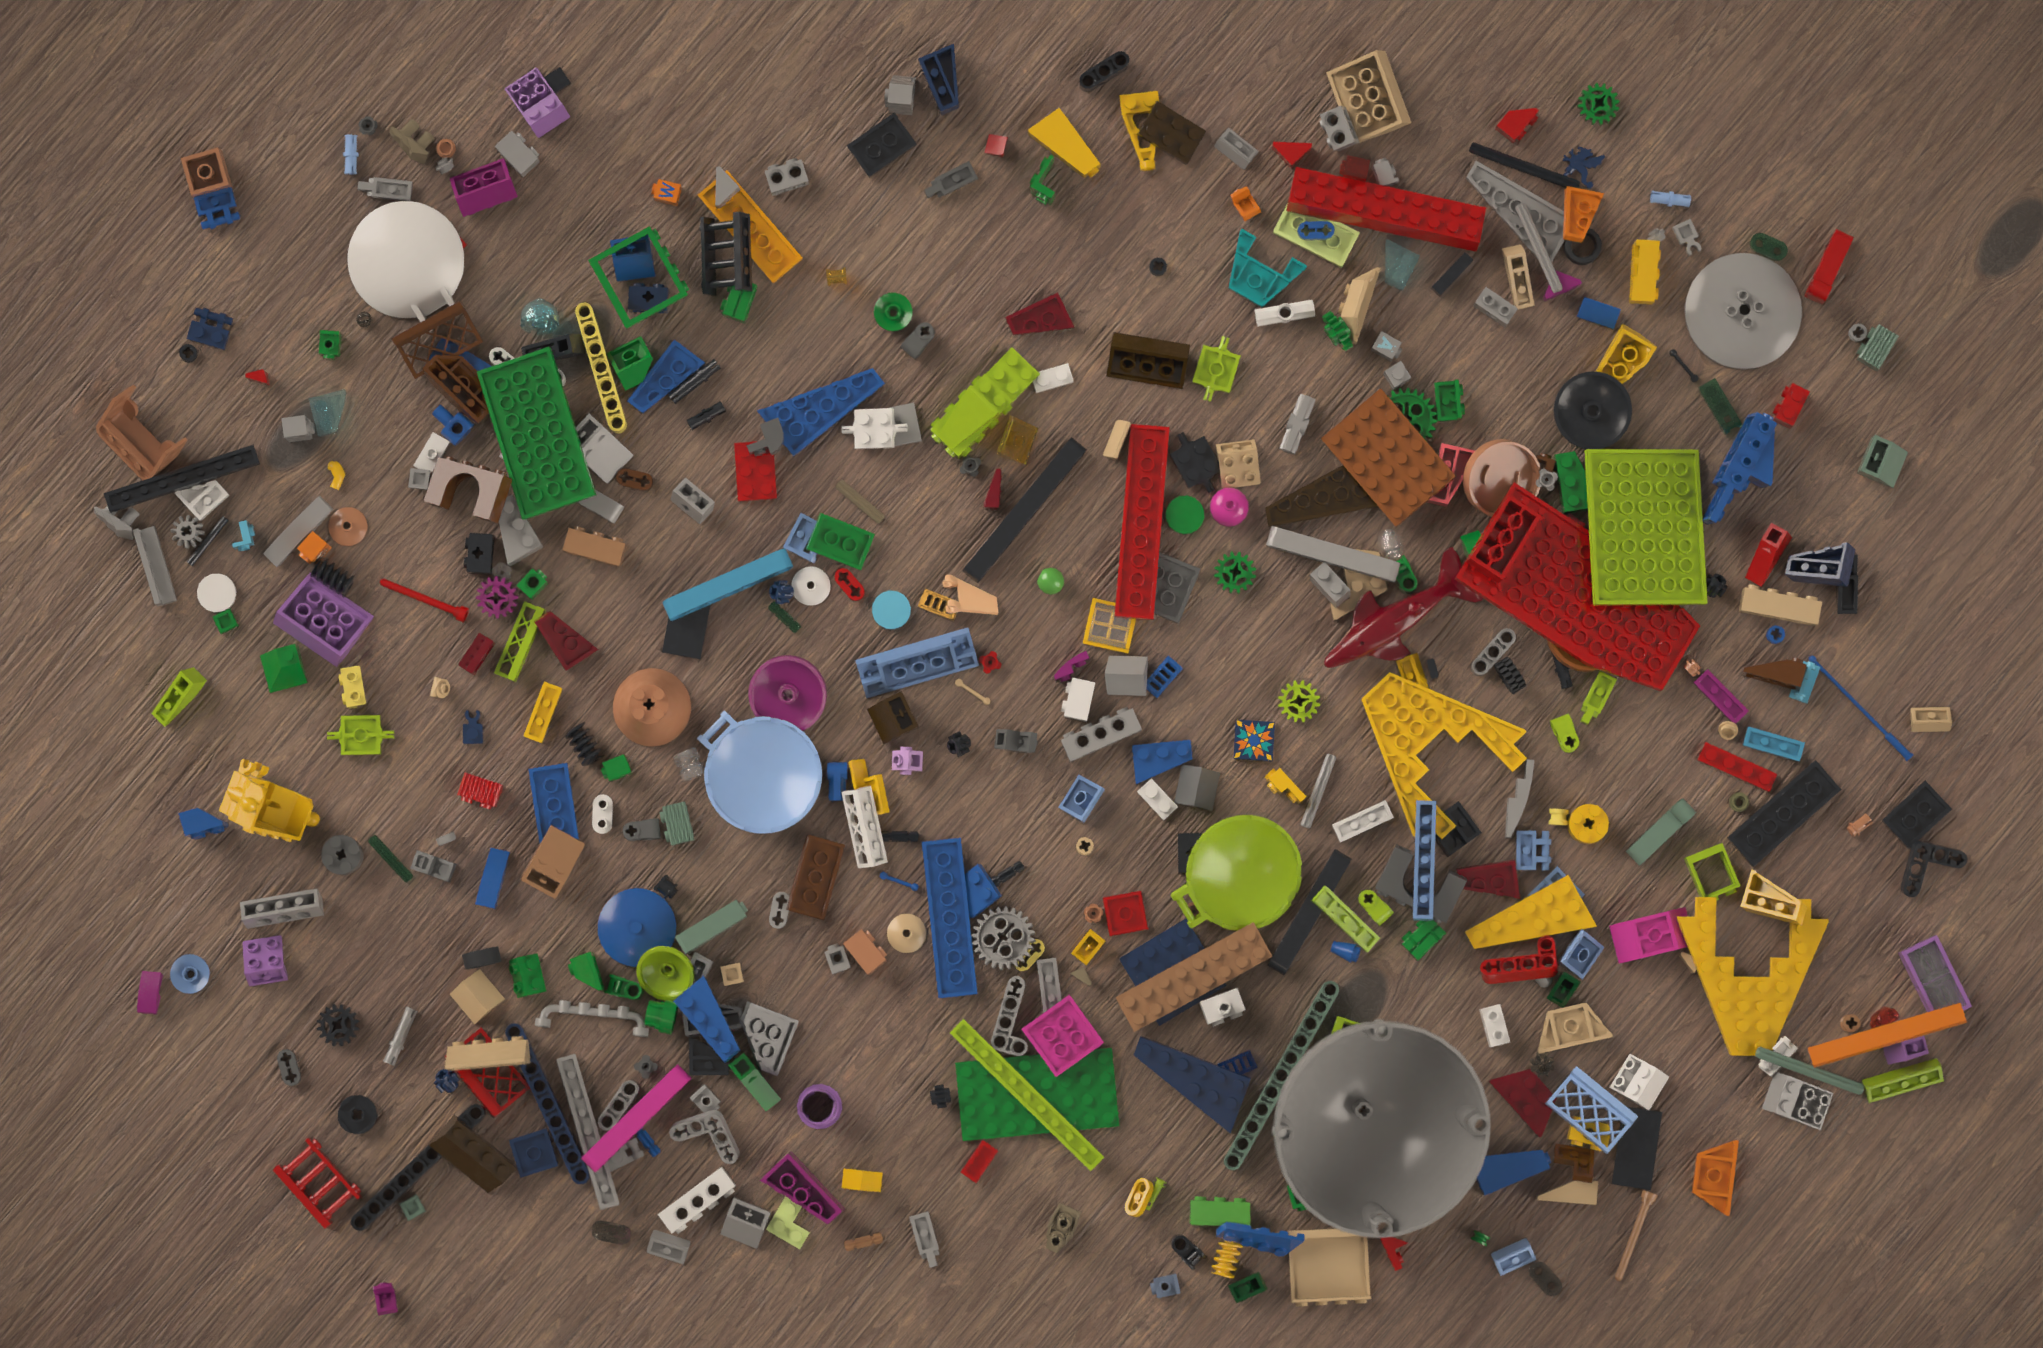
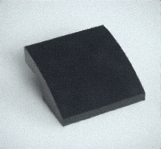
[1435,801,1482,857]

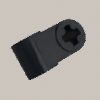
[1170,1234,1207,1271]

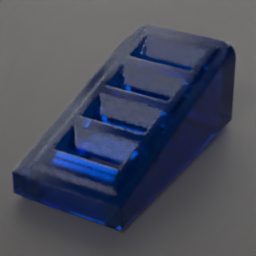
[1216,1050,1258,1074]

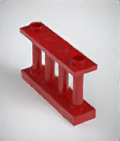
[273,1138,363,1229]

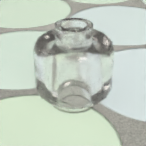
[1377,529,1405,560]

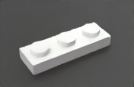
[1332,800,1394,843]

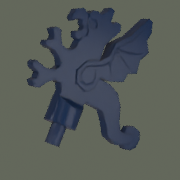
[1562,146,1605,189]

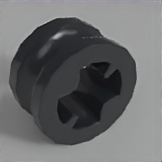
[1149,257,1167,276]
[179,344,198,363]

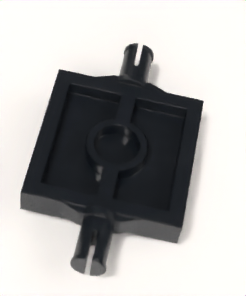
[1170,432,1220,494]

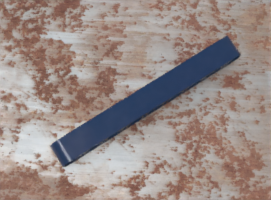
[505,1023,590,1184]

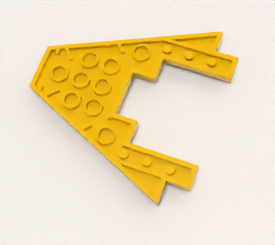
[1361,672,1527,840]
[1677,897,1829,1056]

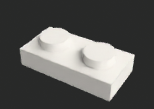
[1033,363,1074,394]
[1137,778,1178,820]

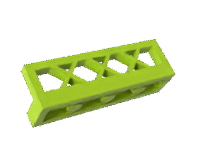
[494,601,546,682]

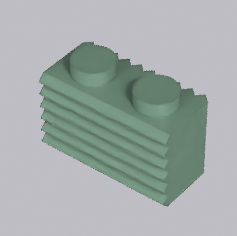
[1856,324,1899,371]
[659,801,695,846]

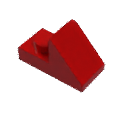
[1379,1237,1408,1271]

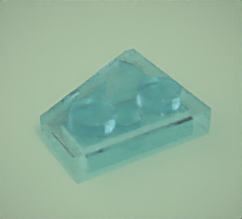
[1385,239,1420,291]
[309,389,347,437]

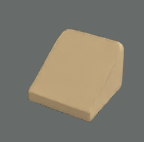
[1679,952,1696,974]

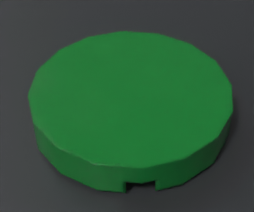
[1166,495,1205,534]

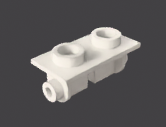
[1758,1036,1798,1077]

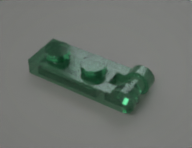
[1697,378,1742,435]

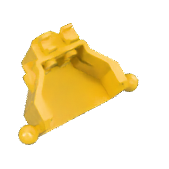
[219,759,320,842]

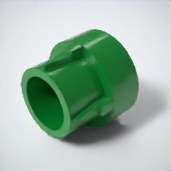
[644,1000,678,1035]

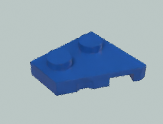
[965,864,1002,918]

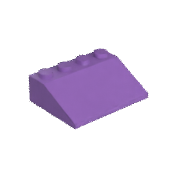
[273,573,374,667]

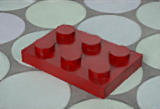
[734,441,777,502]

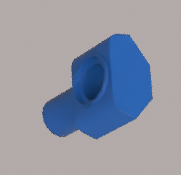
[432,405,475,446]

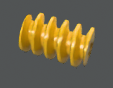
[1211,1238,1243,1278]

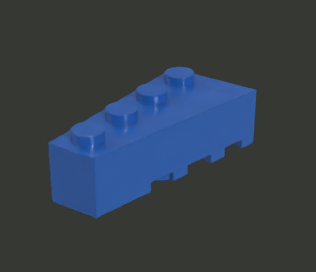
[674,976,740,1063]

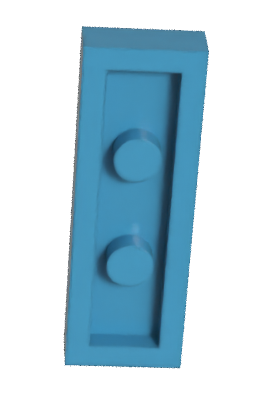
[1742,726,1805,762]

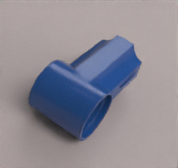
[827,762,848,801]

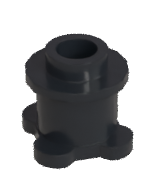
[653,874,678,899]

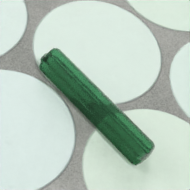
[368,835,413,883]

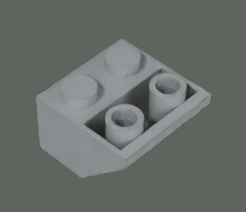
[720,1197,772,1249]

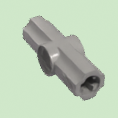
[1279,394,1316,455]

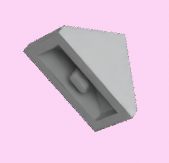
[715,167,740,209]
[690,952,714,984]

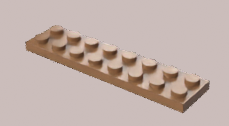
[1115,922,1273,1032]

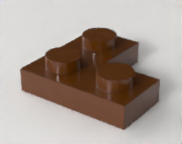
[1553,1143,1594,1183]

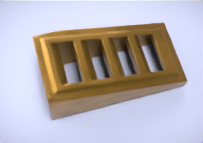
[918,589,958,622]

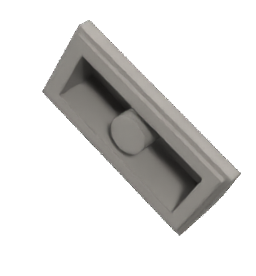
[1214,128,1259,169]
[646,1230,691,1265]

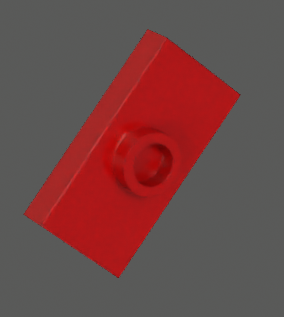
[960,1140,998,1183]

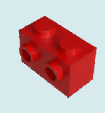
[1772,383,1810,429]

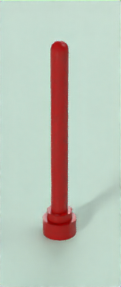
[380,579,469,623]

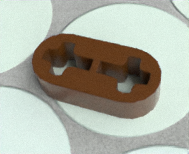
[616,468,653,491]

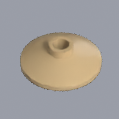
[887,914,926,953]

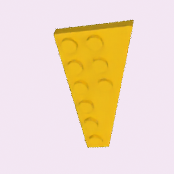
[1465,875,1597,949]

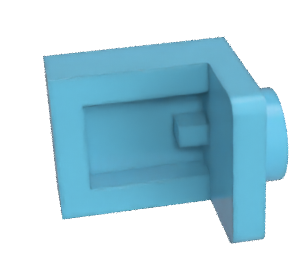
[232,520,255,551]

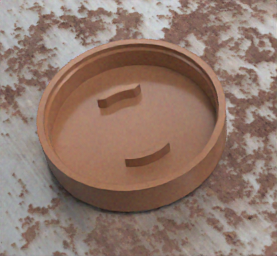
[1463,439,1541,517]

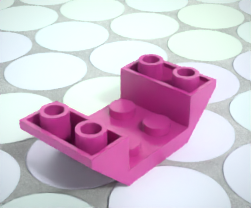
[1609,907,1688,964]

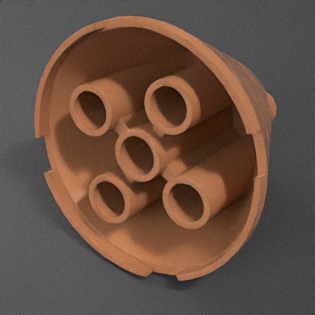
[613,668,691,747]

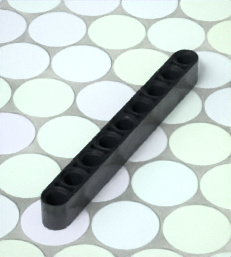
[962,437,1087,583]
[351,1104,486,1231]

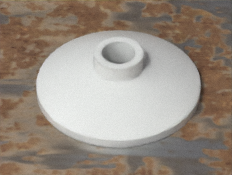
[791,567,831,606]

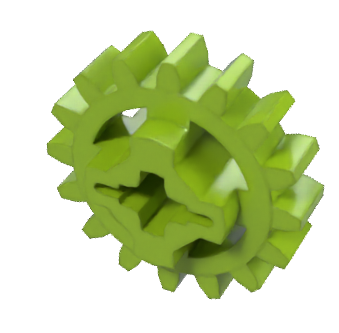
[1278,680,1320,723]

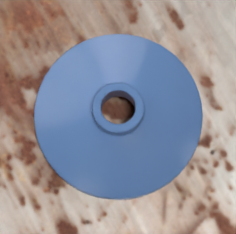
[170,954,210,994]

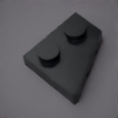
[689,1037,729,1076]

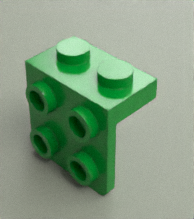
[1029,154,1055,206]

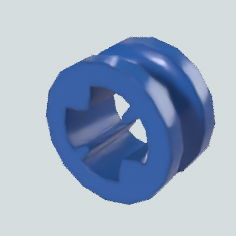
[1766,625,1785,644]

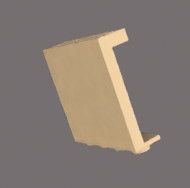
[1288,1228,1371,1306]

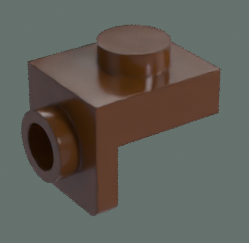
[1536,453,1556,482]

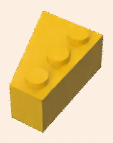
[1629,239,1661,305]
[1741,869,1807,926]

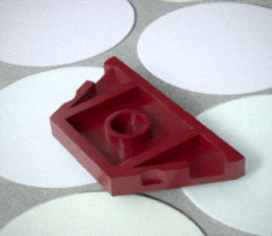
[1488,1069,1557,1138]

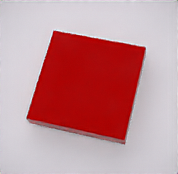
[1103,891,1148,936]

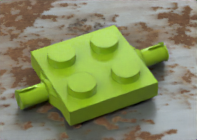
[1192,336,1241,402]
[327,715,395,755]

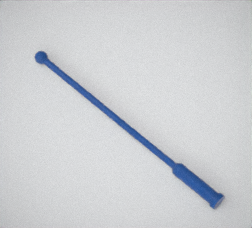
[1809,656,1914,761]

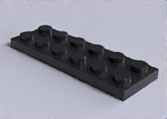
[1727,760,1842,867]

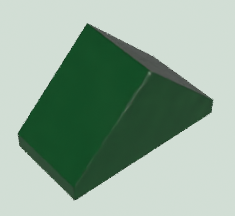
[1547,972,1581,1008]

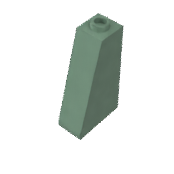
[675,900,748,954]

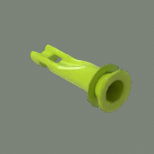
[1146,1177,1167,1211]

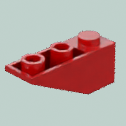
[1745,523,1792,587]

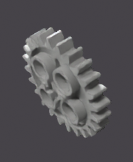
[972,906,1036,970]

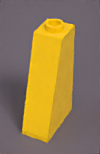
[1028,108,1100,178]

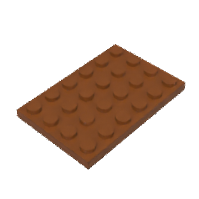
[1321,388,1456,527]

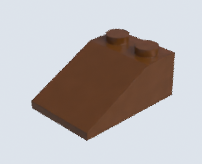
[1742,658,1807,691]

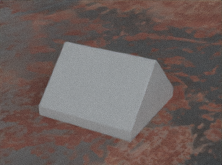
[1105,656,1148,696]

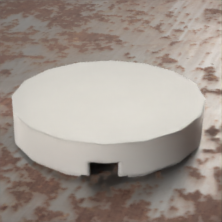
[197,573,237,613]

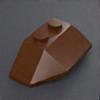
[422,355,489,424]

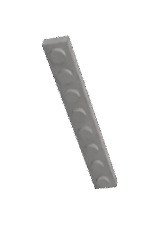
[556,1054,619,1211]

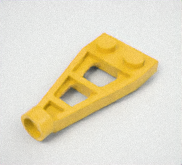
[1119,91,1159,171]

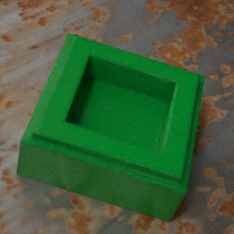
[212,608,239,635]

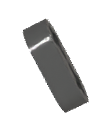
[277,1049,301,1086]

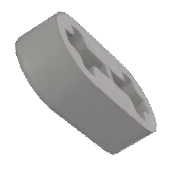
[769,892,790,929]

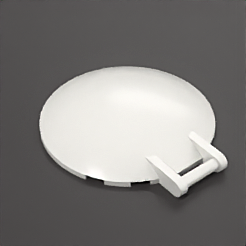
[348,201,464,332]

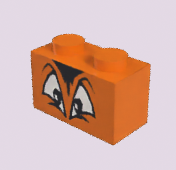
[297,531,332,564]

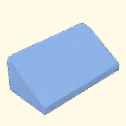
[1491,1238,1536,1276]

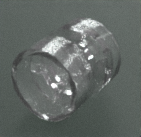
[673,747,705,782]

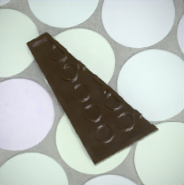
[1265,465,1378,528]

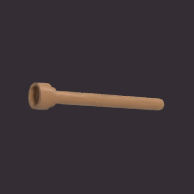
[1615,1189,1658,1281]

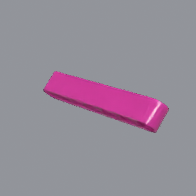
[581,1064,692,1173]

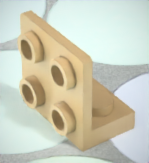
[1216,439,1261,489]

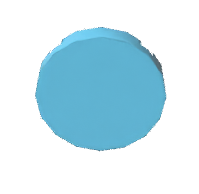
[872,590,911,630]

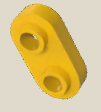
[1125,1178,1154,1217]

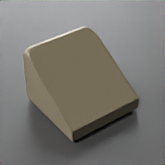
[1070,967,1092,986]

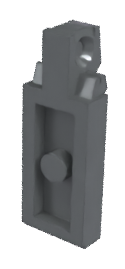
[924,161,978,198]

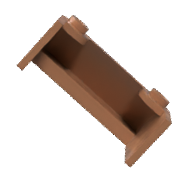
[96,385,187,480]

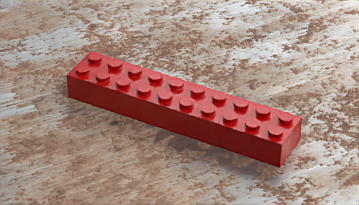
[1286,167,1486,252]

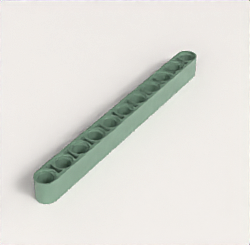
[1224,981,1339,1170]

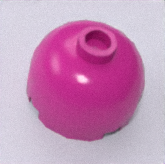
[1210,488,1249,527]

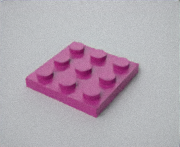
[1022,994,1104,1077]

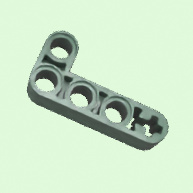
[1626,798,1697,866]

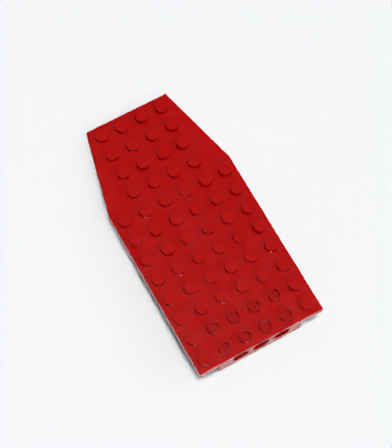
[1455,482,1700,691]

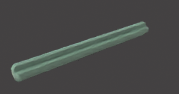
[1755,1047,1864,1095]

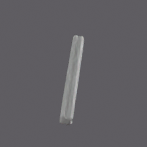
[1516,203,1562,293]

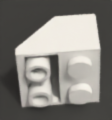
[1610,1054,1669,1110]

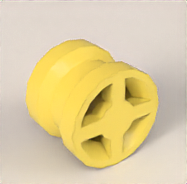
[1548,809,1569,826]

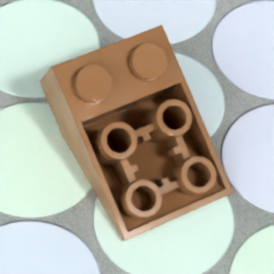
[521,825,585,899]

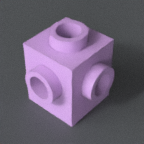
[892,747,923,775]

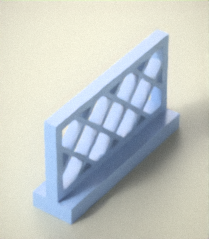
[1546,1066,1638,1154]

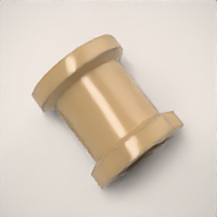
[1076,837,1094,856]

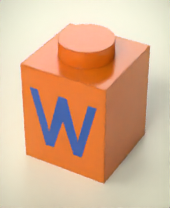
[651,179,682,206]

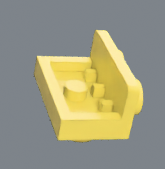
[339,666,366,709]

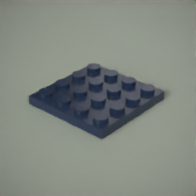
[1119,919,1227,1026]

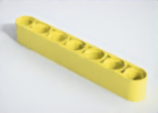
[575,302,627,434]

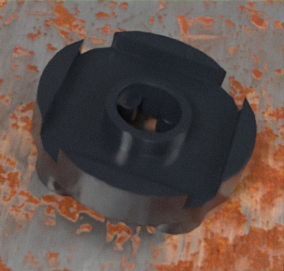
[338,1095,378,1134]

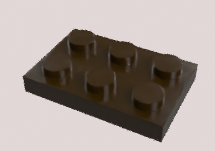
[1137,101,1206,165]

